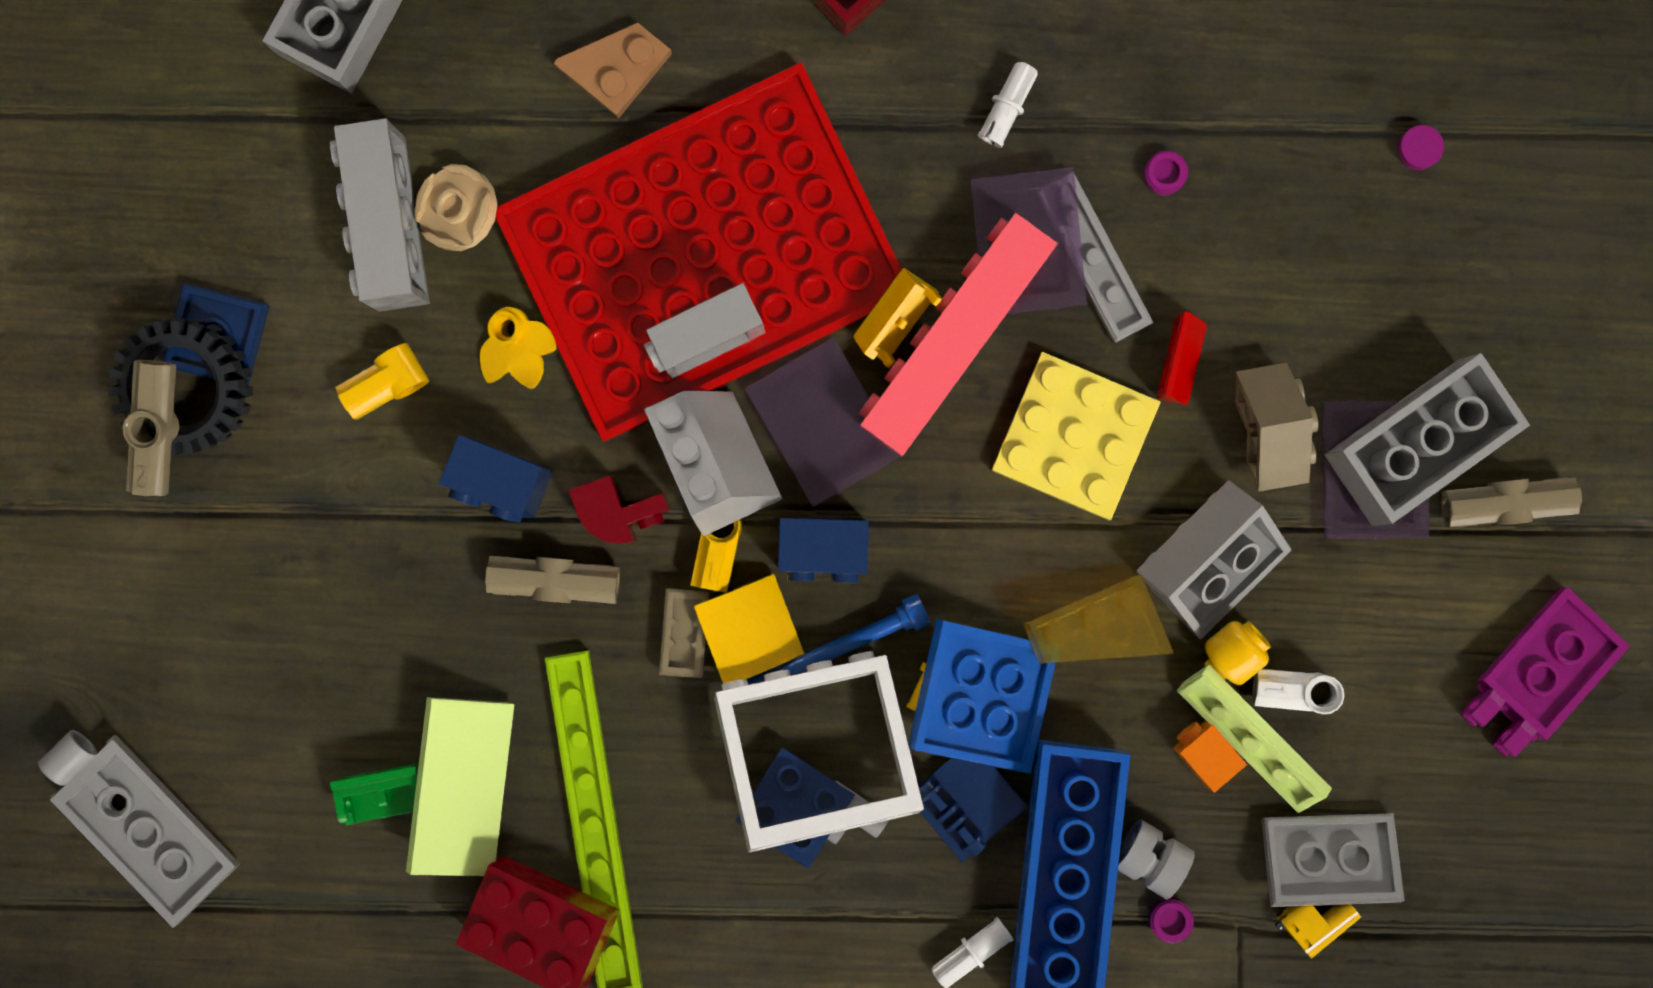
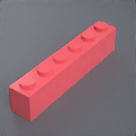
[858,213,1058,457]

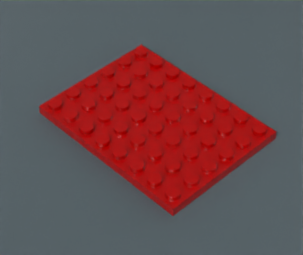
[496,62,902,443]

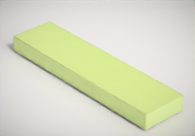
[1177,664,1332,813]

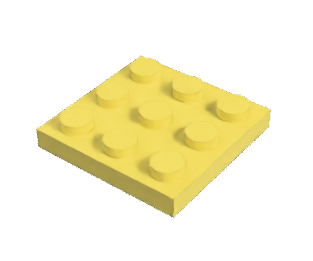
[991,352,1161,521]

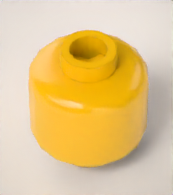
[1204,621,1271,685]

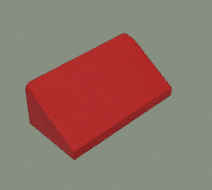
[1157,312,1207,405]

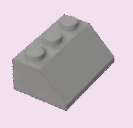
[644,391,782,536]
[1136,480,1291,640]

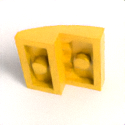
[694,573,804,684]

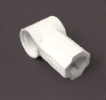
[1252,669,1345,714]

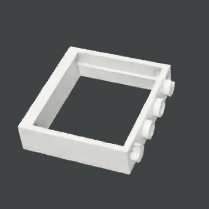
[714,651,924,853]

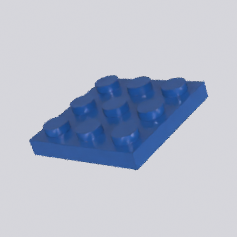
[908,619,1059,774]

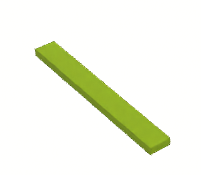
[545,650,643,988]

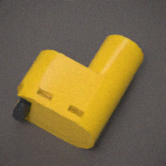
[1274,904,1361,959]

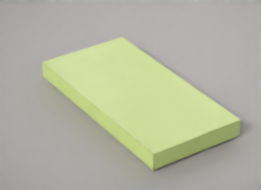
[406,697,514,876]

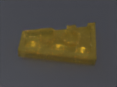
[1023,574,1174,664]

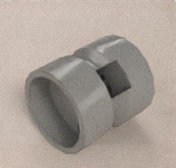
[1118,819,1195,899]

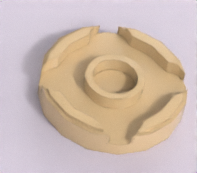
[414,164,497,251]

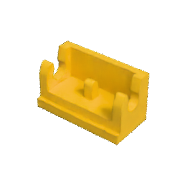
[853,268,942,369]

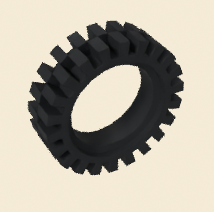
[108,318,253,455]

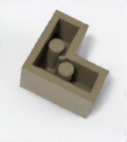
[1235,363,1318,492]

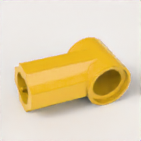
[335,343,429,420]
[690,519,742,593]

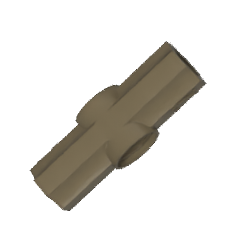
[122,360,179,496]
[1440,477,1582,527]
[485,556,620,604]

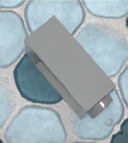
[644,283,766,378]

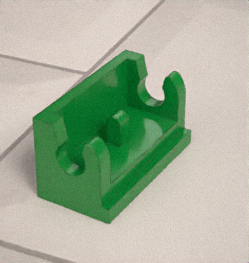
[330,763,419,825]

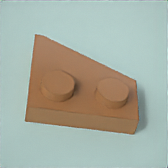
[553,23,672,119]

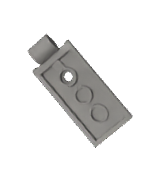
[38,730,240,928]

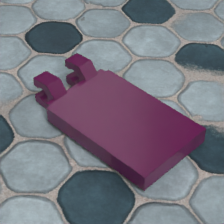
[1460,587,1630,757]

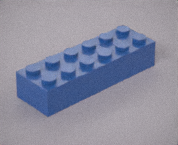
[1009,740,1130,988]

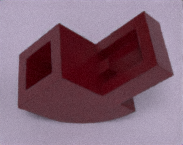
[569,476,672,544]

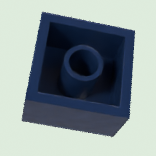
[439,435,553,523]
[778,518,869,583]

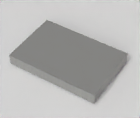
[1261,813,1405,907]

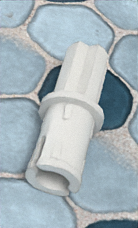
[977,62,1038,148]
[932,917,1014,988]

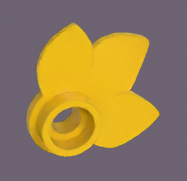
[480,307,556,389]

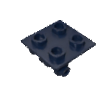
[735,748,855,869]
[918,758,1028,862]

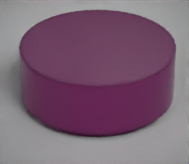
[1397,125,1444,170]
[1143,151,1188,196]
[1148,898,1194,944]

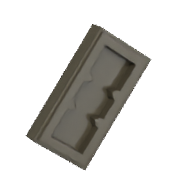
[659,588,710,678]

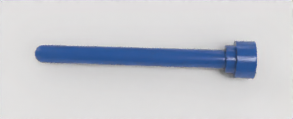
[747,593,931,685]

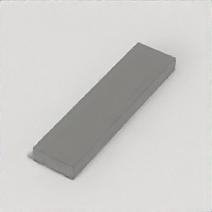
[1034,172,1153,344]

